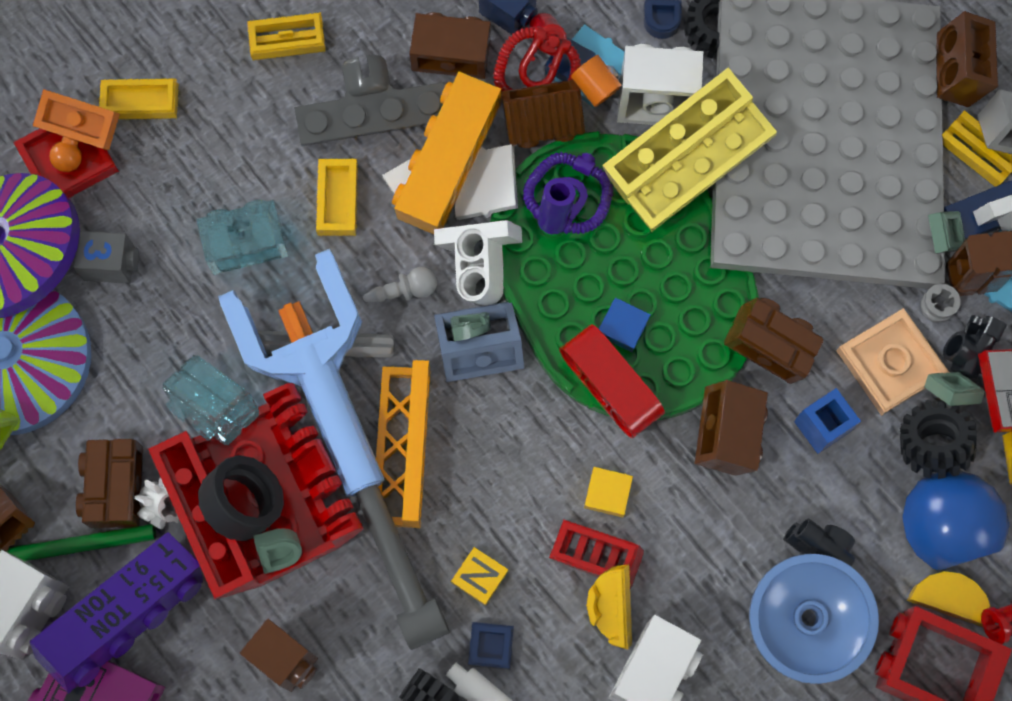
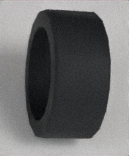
[198,455,284,541]

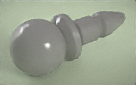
[363,267,437,302]

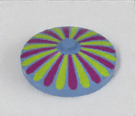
[0,290,91,436]

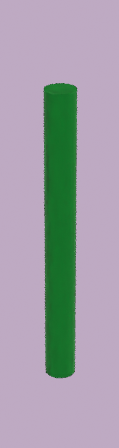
[6,524,156,561]

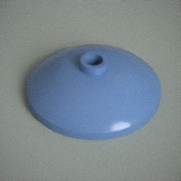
[749,554,879,684]

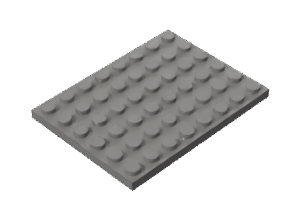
[710,0,945,289]

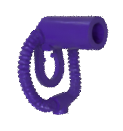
[523,152,614,235]

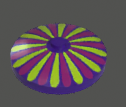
[0,173,80,318]

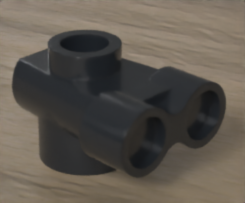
[943,315,1007,378]
[783,518,855,566]

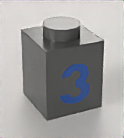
[73,231,139,284]

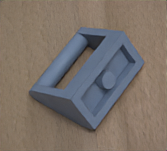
[434,302,524,382]

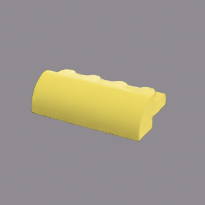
[603,68,777,232]

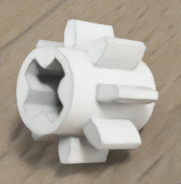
[134,477,180,529]

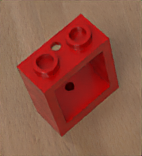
[874,606,1012,701]

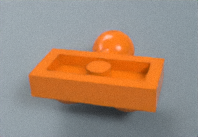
[33,89,120,172]

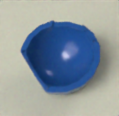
[902,471,1010,571]

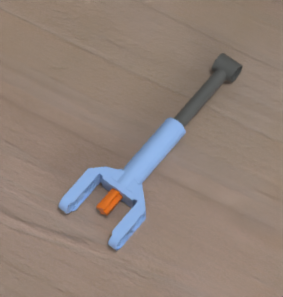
[218,248,450,650]

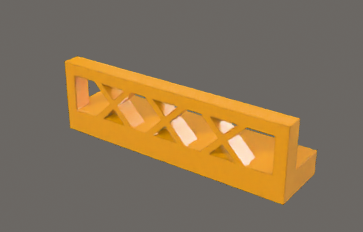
[376,360,431,528]

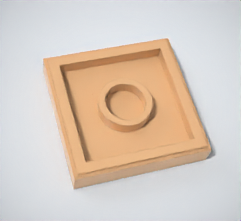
[836,308,950,416]

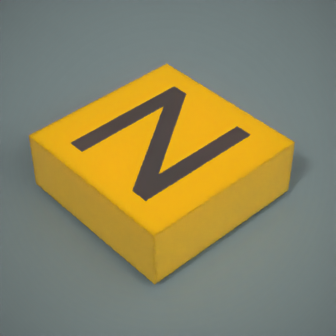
[451,547,508,606]

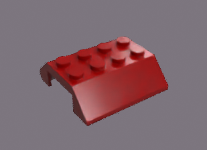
[148,383,364,600]

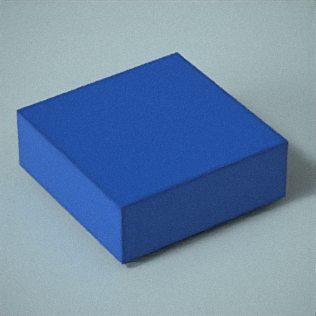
[599,298,651,352]

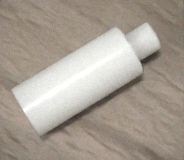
[446,662,513,701]

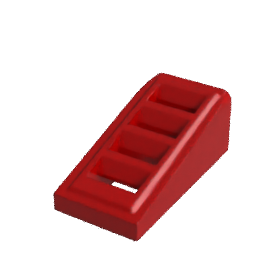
[549,519,644,589]

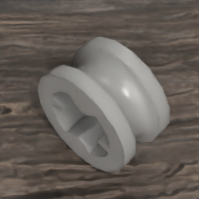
[920,283,961,323]

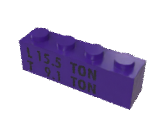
[29,532,203,694]

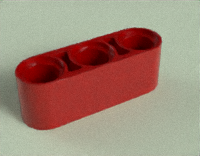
[559,324,665,439]

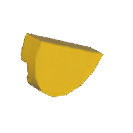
[586,565,632,650]
[907,571,991,627]

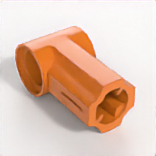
[571,55,622,107]

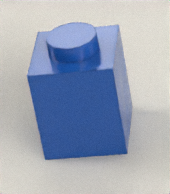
[794,388,861,454]

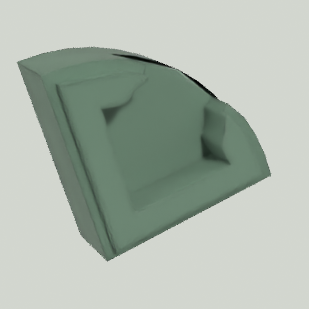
[450,312,491,341]

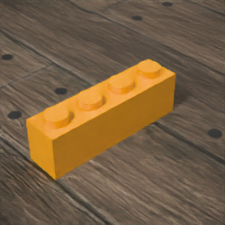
[392,71,502,234]

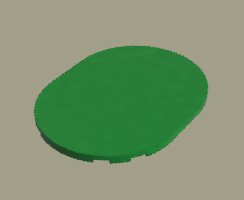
[490,132,758,420]

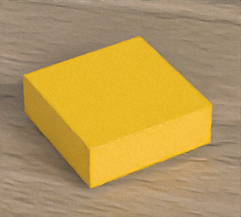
[584,467,633,518]

